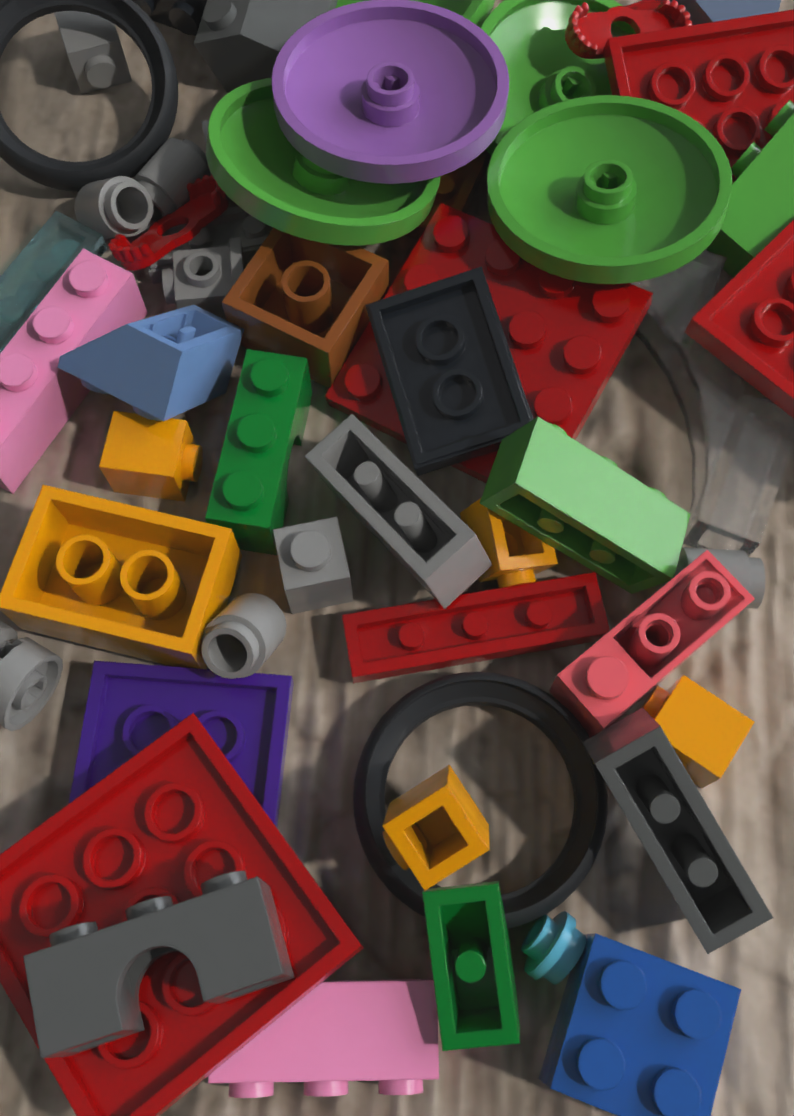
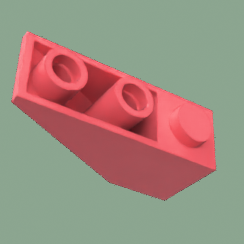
[549,550,755,737]

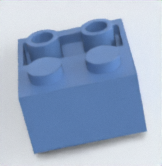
[58,304,244,422]

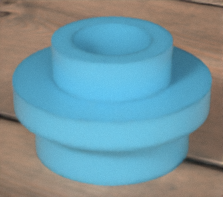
[521,911,586,985]

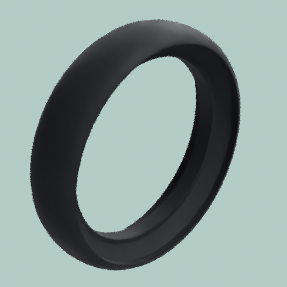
[0,0,178,192]
[353,672,608,929]

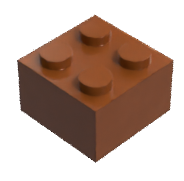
[222,228,389,388]

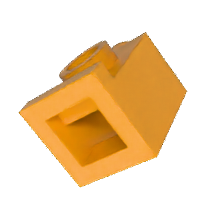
[460,498,558,588]

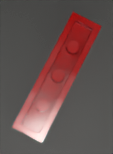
[342,572,610,684]

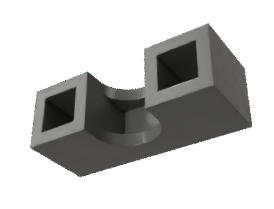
[23,871,295,1058]

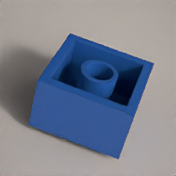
[538,933,741,1116]

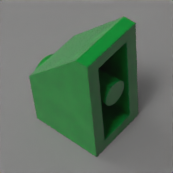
[422,881,520,1051]

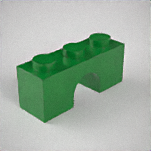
[205,349,313,556]

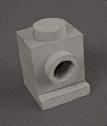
[162,237,247,320]

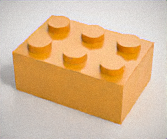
[0,485,242,669]

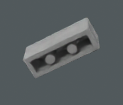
[305,414,492,609]

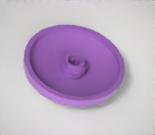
[272,0,509,184]

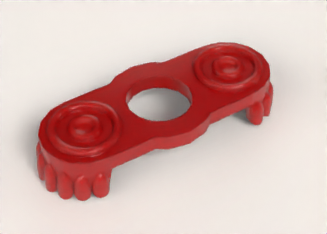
[565,0,692,59]
[108,174,229,271]

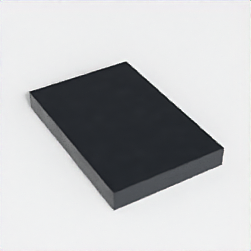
[365,266,533,476]

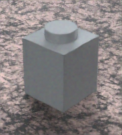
[54,11,132,94]
[273,517,353,614]

